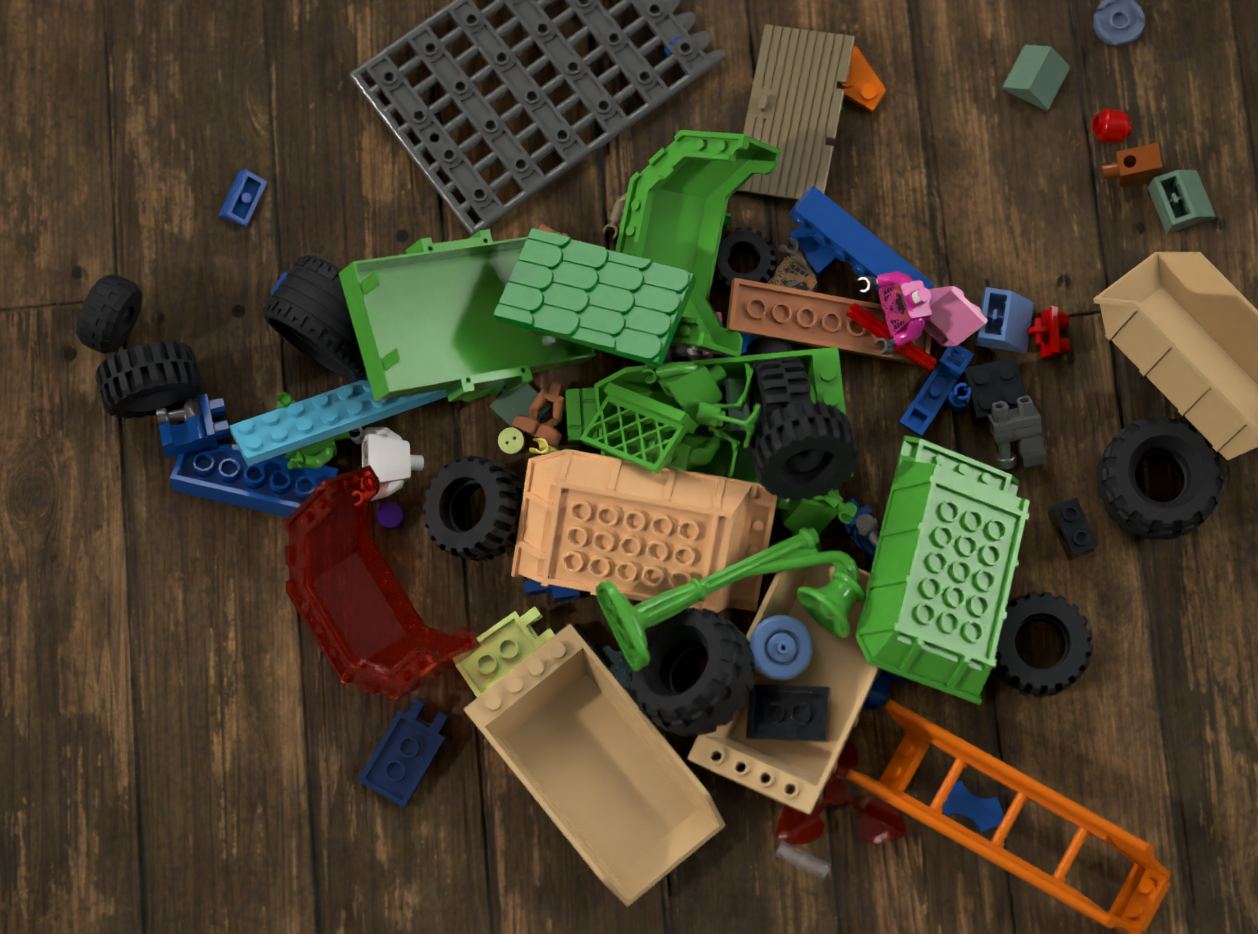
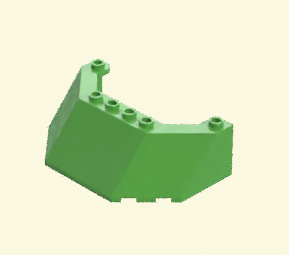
[615,130,781,357]

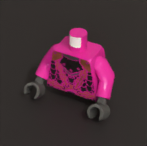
[857,271,932,355]

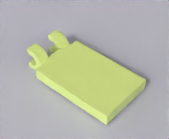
[450,606,555,698]

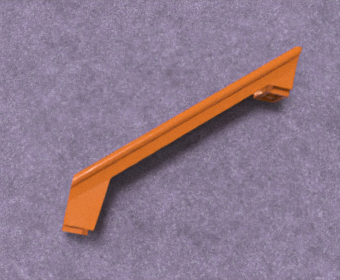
[845,699,1172,934]

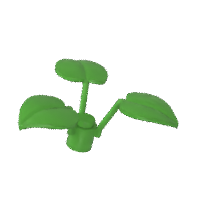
[695,363,760,478]

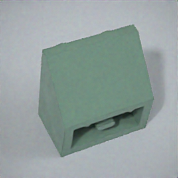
[1148,170,1216,234]

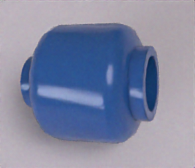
[863,671,891,710]

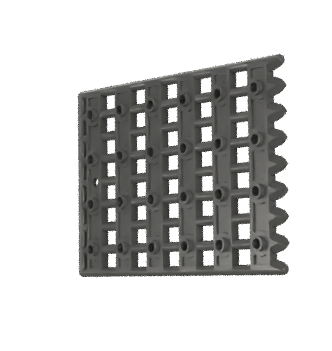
[349,0,726,236]

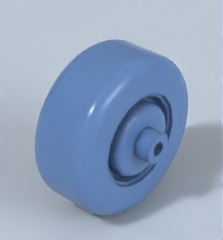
[749,615,813,681]

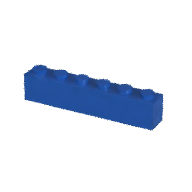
[789,186,934,290]

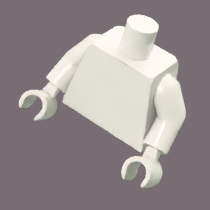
[350,427,424,507]

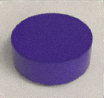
[377,502,404,530]

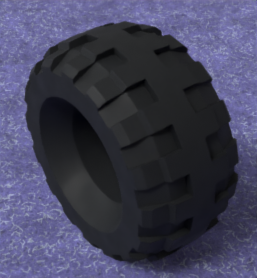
[1097,416,1224,540]
[629,608,756,737]

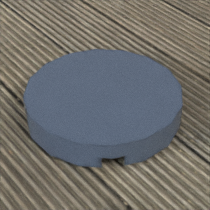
[1093,0,1145,47]

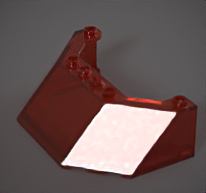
[284,465,481,702]

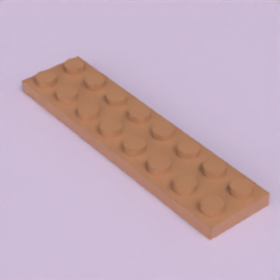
[726,278,932,365]

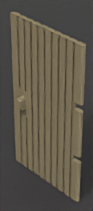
[737,24,855,200]

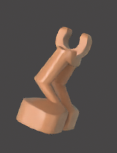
[511,381,566,447]

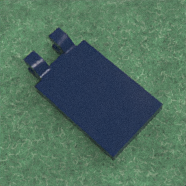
[358,698,450,808]

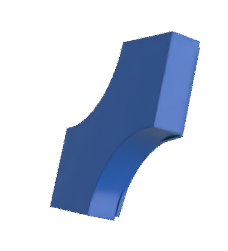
[936,781,1004,832]

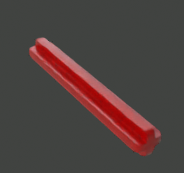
[846,303,937,372]

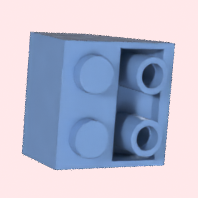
[975,287,1034,353]

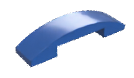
[899,345,974,437]

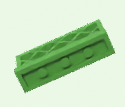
[580,382,698,475]

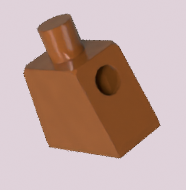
[1101,143,1162,187]

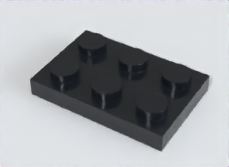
[746,684,831,743]

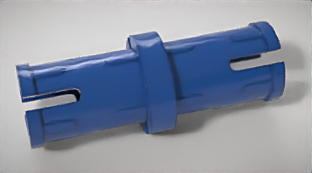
[948,383,971,412]

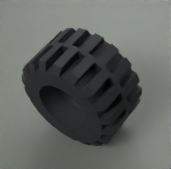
[713,227,776,296]

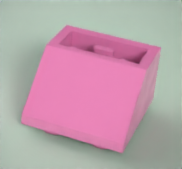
[923,286,988,347]

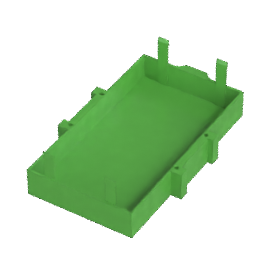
[339,229,596,402]

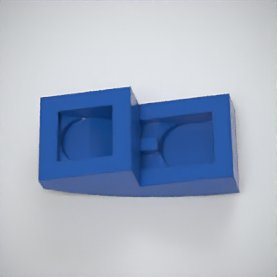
[524,581,580,603]

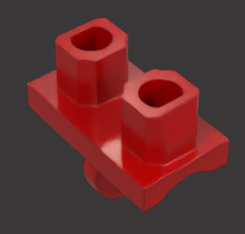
[1027,306,1070,359]

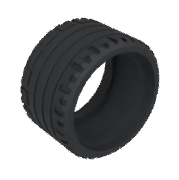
[263,255,367,381]

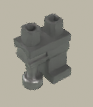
[987,395,1048,469]

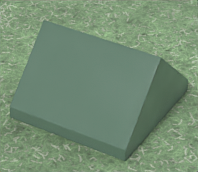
[1002,45,1070,111]

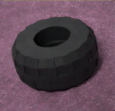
[76,274,143,354]

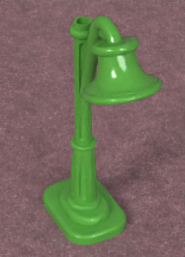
[596,528,865,671]

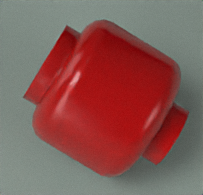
[1092,108,1133,144]

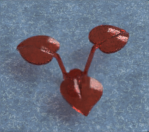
[776,739,905,845]

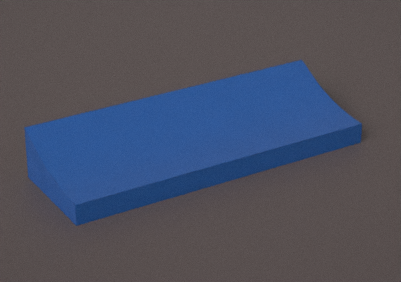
[170,441,339,526]

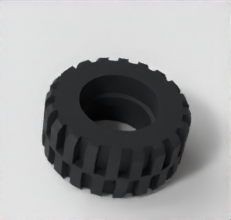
[95,341,203,419]
[749,357,812,453]
[750,401,859,501]
[423,455,524,562]
[994,591,1093,697]

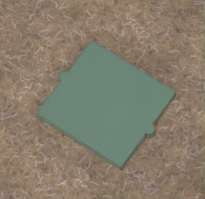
[489,384,552,435]

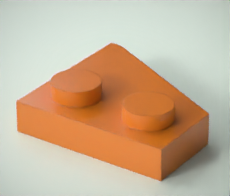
[836,46,886,113]

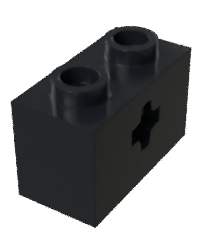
[1048,497,1098,561]

